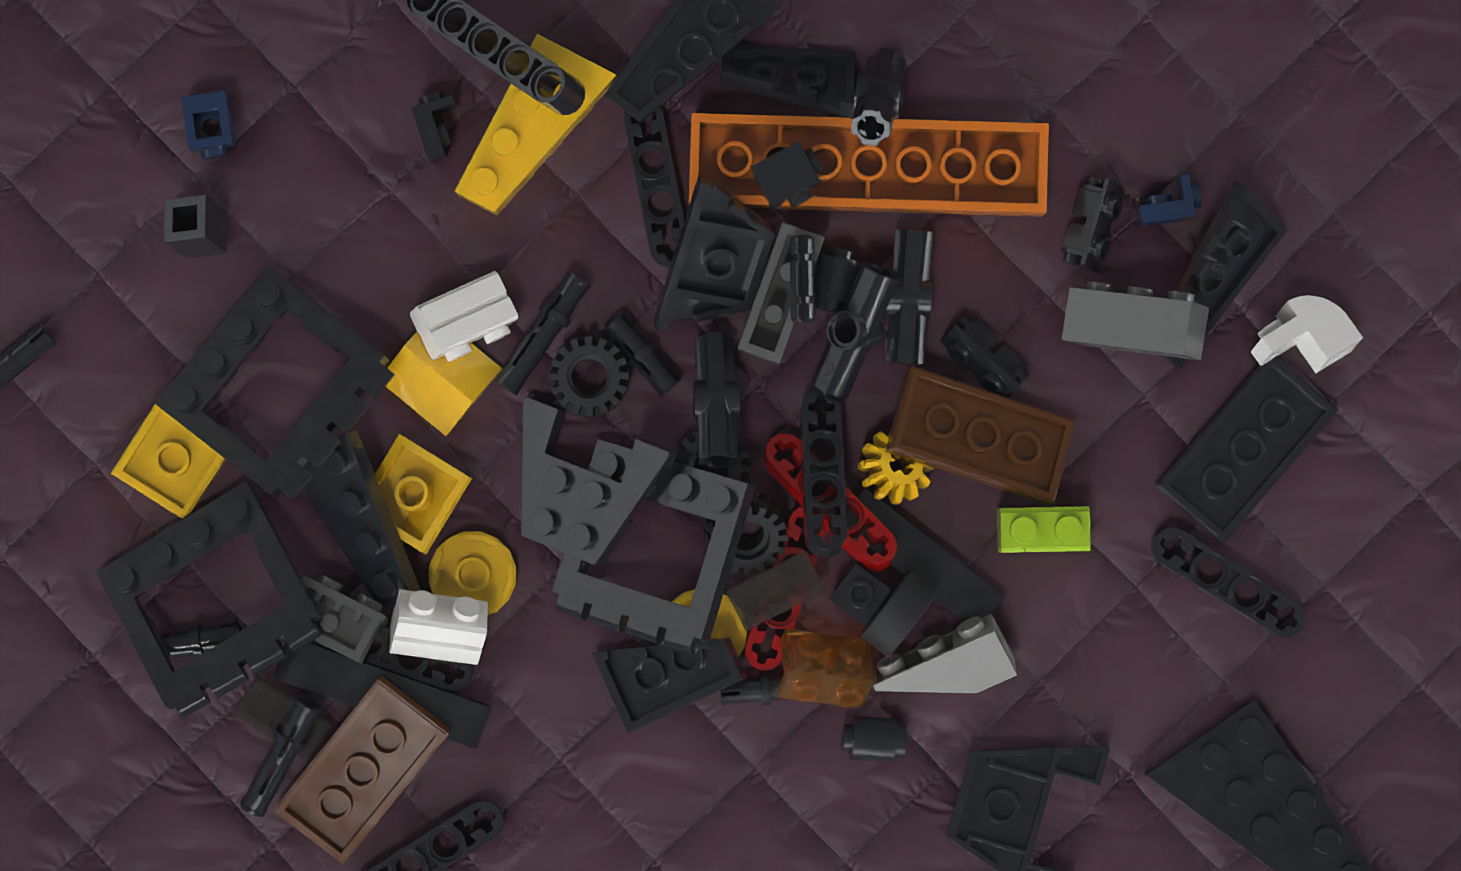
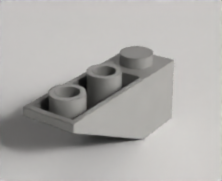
[872,614,1017,693]

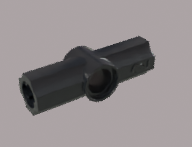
[851,48,906,146]
[885,229,934,365]
[812,262,899,398]
[693,332,740,469]

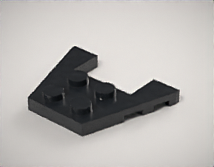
[521,397,678,565]
[946,745,1111,871]

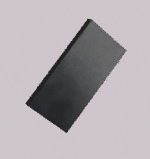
[1155,357,1338,544]

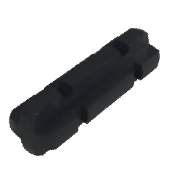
[790,235,815,323]

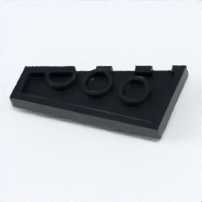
[1162,180,1288,370]

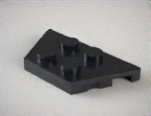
[653,174,775,330]

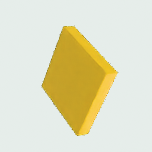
[111,404,226,519]

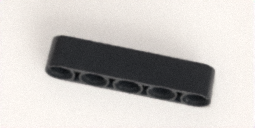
[405,0,585,115]
[273,641,492,749]

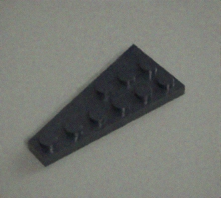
[1144,699,1374,871]

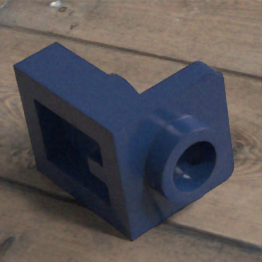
[1136,172,1201,228]

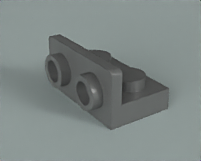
[302,574,389,664]

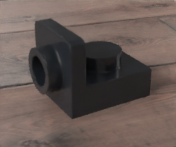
[411,91,458,163]
[830,564,890,624]

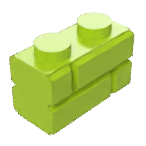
[997,506,1091,553]

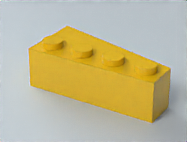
[455,34,617,216]

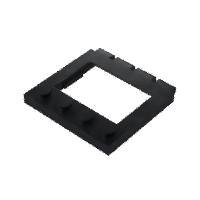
[155,267,395,500]
[552,439,756,655]
[96,481,323,719]

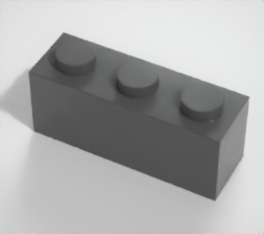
[738,222,825,365]
[1061,282,1209,360]

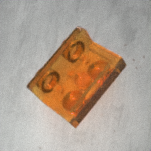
[777,629,875,708]

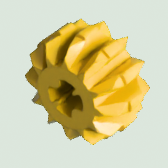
[857,430,934,504]

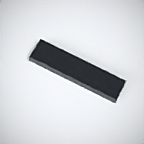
[846,488,1005,621]

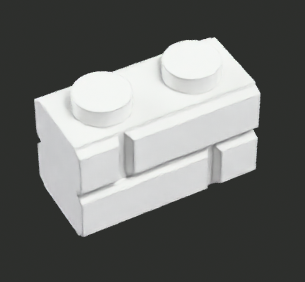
[410,271,518,362]
[389,589,488,665]

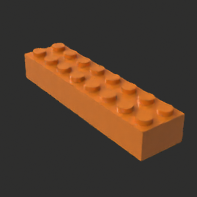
[689,113,1049,217]

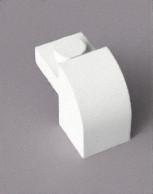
[1251,295,1363,373]

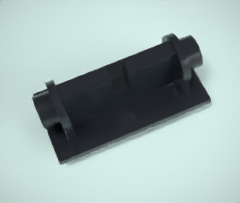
[1060,176,1123,272]
[940,314,1030,398]

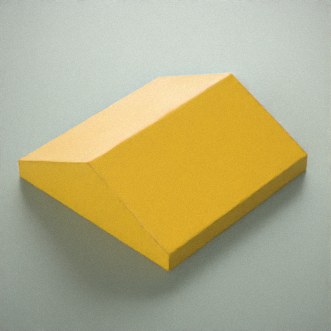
[386,331,502,437]
[375,434,472,554]

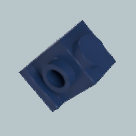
[181,90,237,159]

